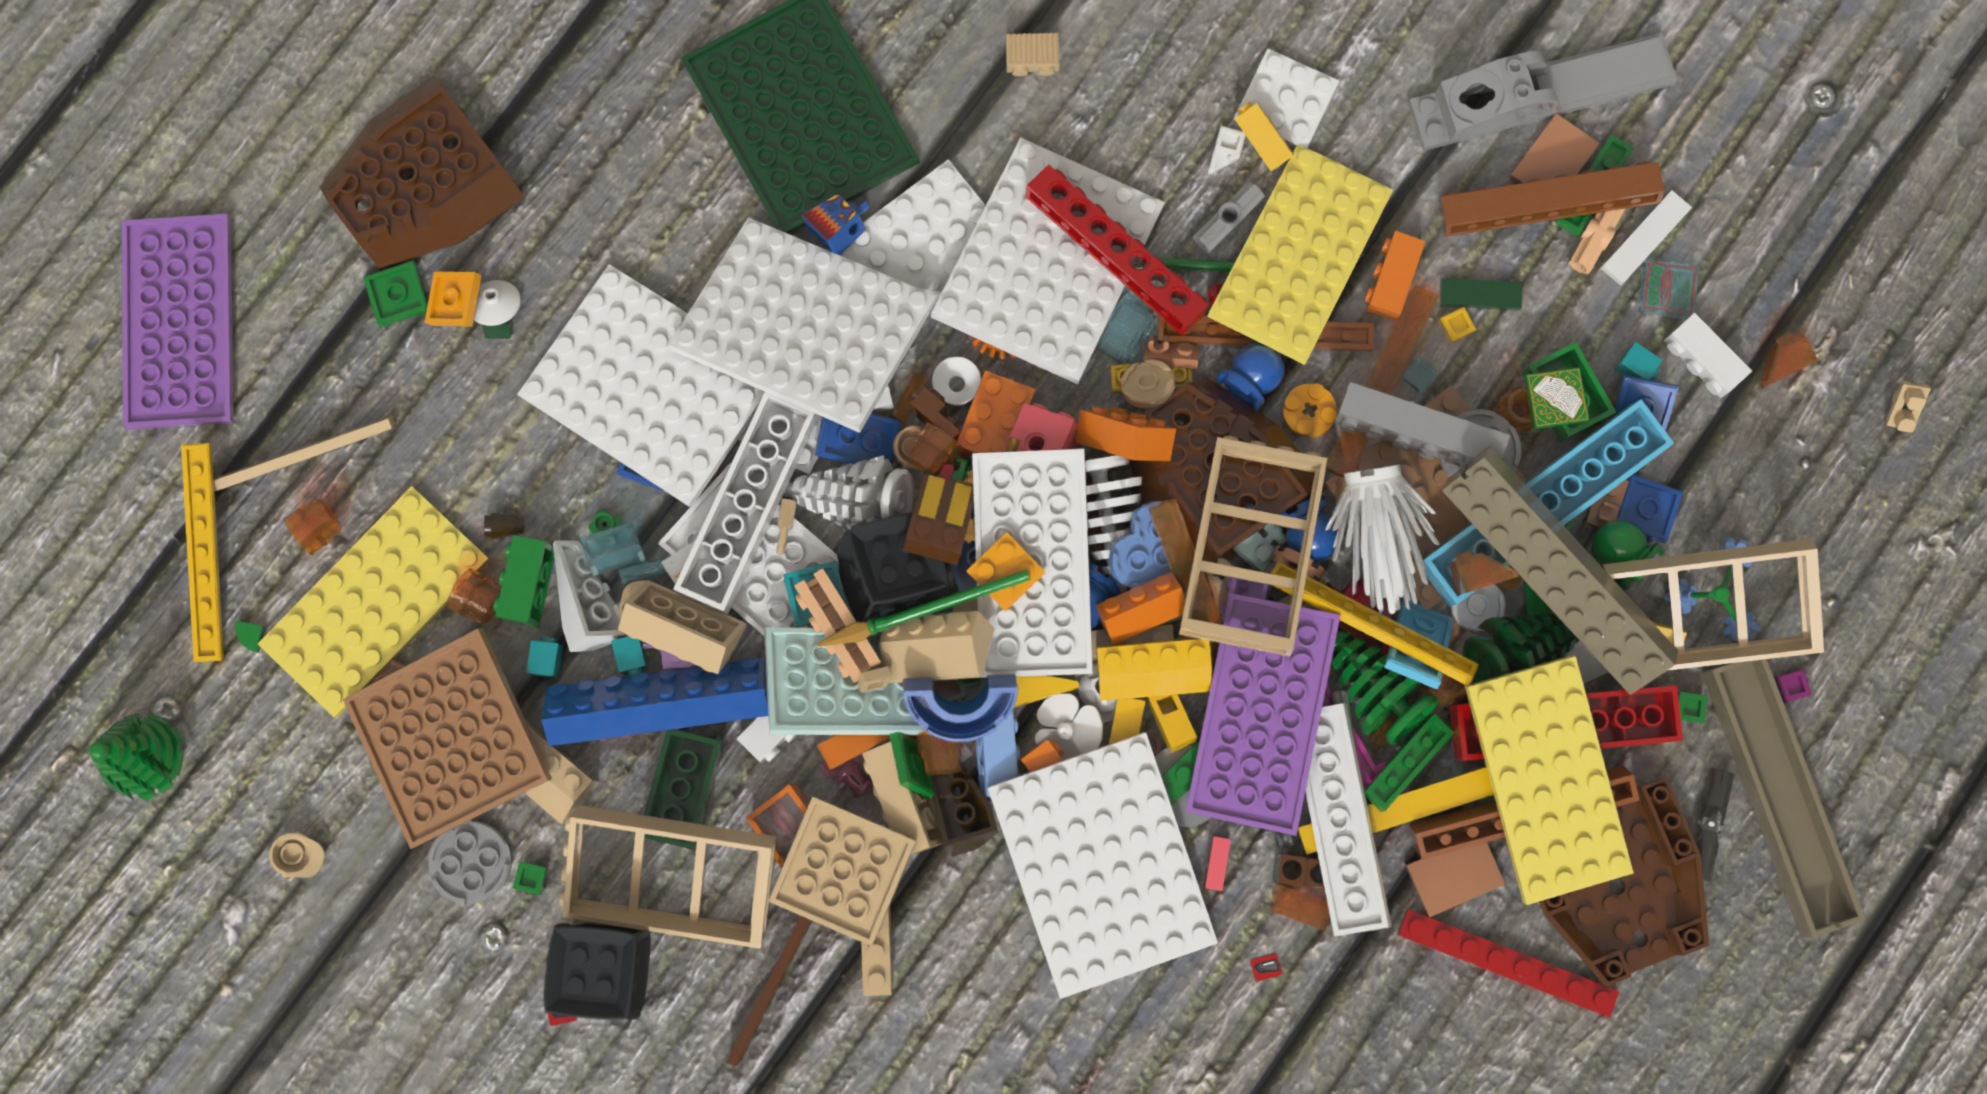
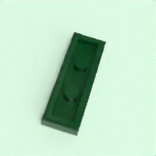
[1440,278,1522,310]

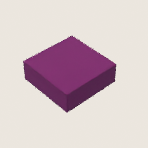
[1774,669,1812,703]

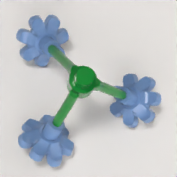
[1665,538,1761,643]

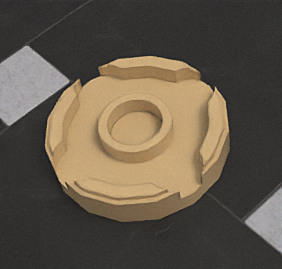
[1121,359,1175,408]

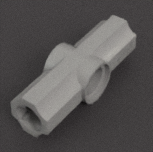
[1193,182,1265,254]

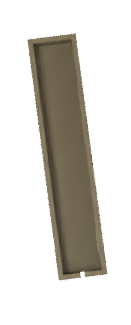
[1442,446,1678,695]
[1702,659,1866,938]

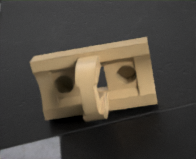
[1885,380,1931,433]

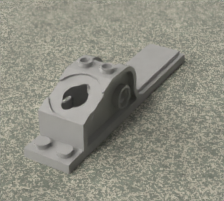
[1408,32,1678,151]

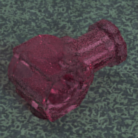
[817,758,873,799]

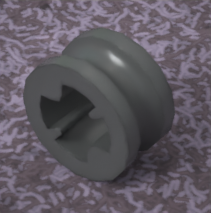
[1272,831,1294,851]

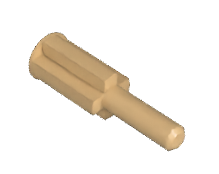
[776,499,797,555]

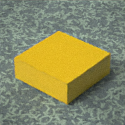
[1439,307,1476,344]

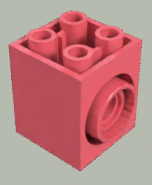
[1003,403,1080,452]

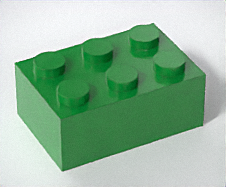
[1522,342,1616,443]
[493,535,554,628]

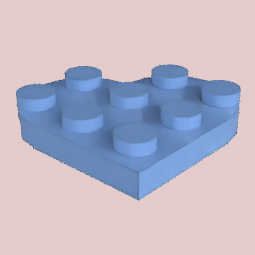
[1109,501,1192,588]

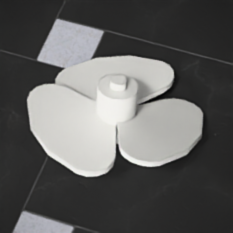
[1035,693,1103,760]

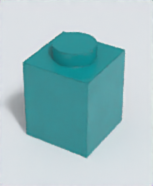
[1614,342,1662,380]
[611,636,650,676]
[526,637,564,678]

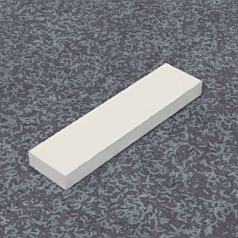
[1600,190,1692,286]

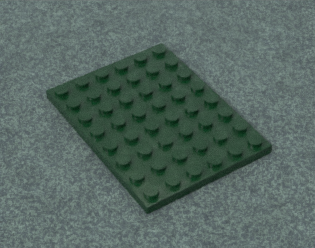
[681,0,920,234]

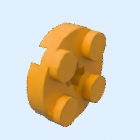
[1282,383,1337,438]

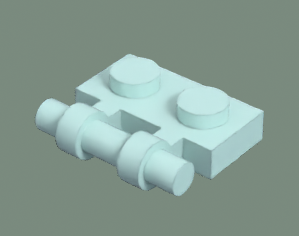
[1233,502,1286,572]

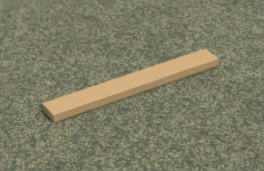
[182,415,396,497]

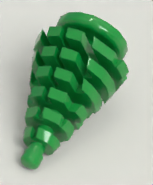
[1331,630,1440,746]
[89,712,184,800]

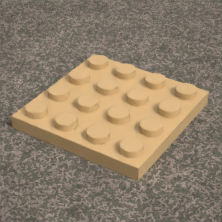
[768,797,917,946]

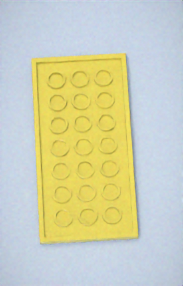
[1207,144,1393,365]
[258,486,490,718]
[1465,655,1633,905]

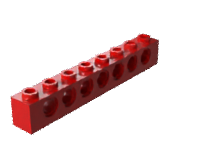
[1025,164,1208,336]

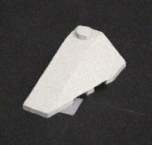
[553,541,628,652]

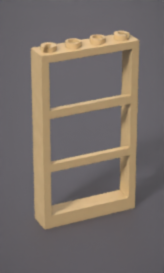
[1179,436,1328,656]
[1603,539,1824,670]
[559,805,776,949]

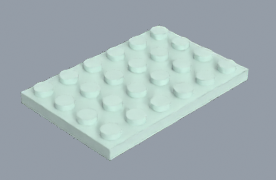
[764,627,934,735]

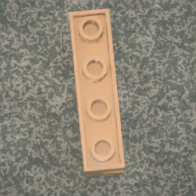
[794,568,883,683]

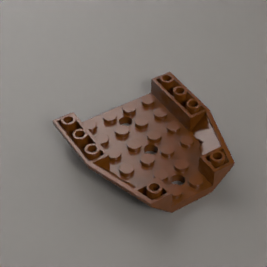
[319,75,525,269]
[1130,378,1327,577]
[1539,777,1709,987]

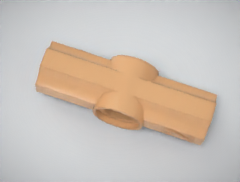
[1568,208,1626,274]

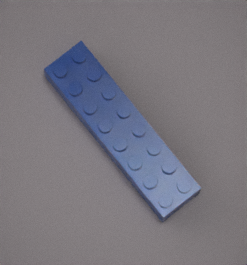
[541,657,768,746]

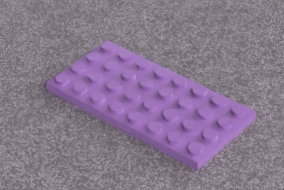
[122,214,234,430]
[1186,593,1340,836]

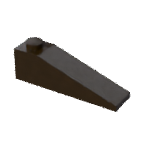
[924,739,998,857]

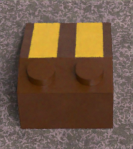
[903,474,974,565]

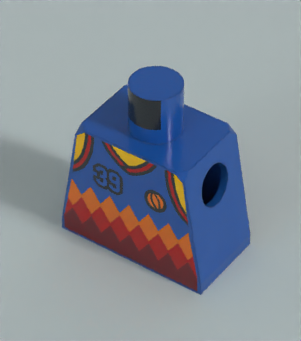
[801,195,870,255]

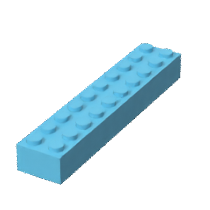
[1422,399,1674,607]

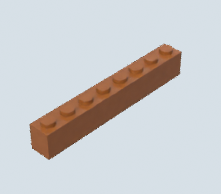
[1440,162,1665,237]
[1409,765,1640,860]

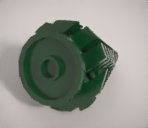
[1463,614,1580,684]

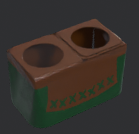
[1273,853,1325,891]

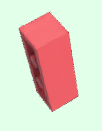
[1204,836,1231,891]

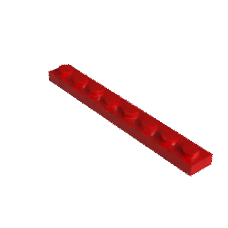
[1397,909,1619,1018]

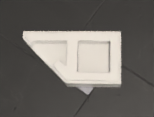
[1207,126,1245,175]

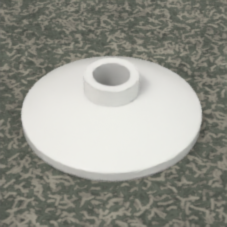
[474,280,521,326]

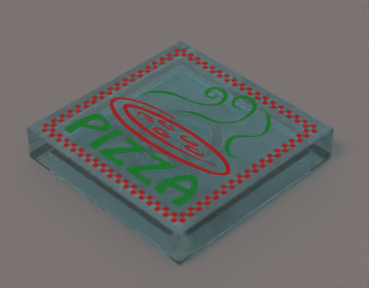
[1639,259,1699,319]

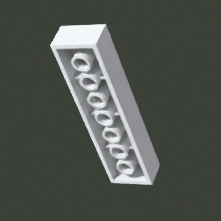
[673,392,818,615]

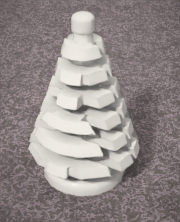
[1085,455,1142,593]
[783,456,915,530]

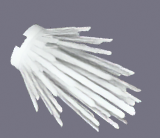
[1325,464,1440,614]

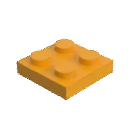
[424,272,482,327]
[967,532,1046,612]

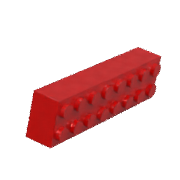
[1449,685,1683,761]

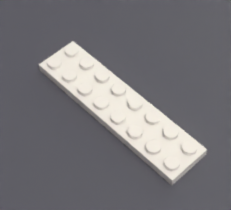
[1305,703,1392,937]

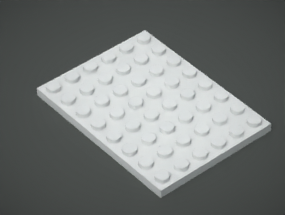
[931,138,1165,384]
[668,217,937,433]
[517,264,765,508]
[987,732,1218,999]

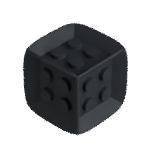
[837,512,949,622]
[544,923,650,1020]

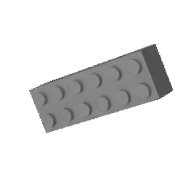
[1335,382,1510,468]

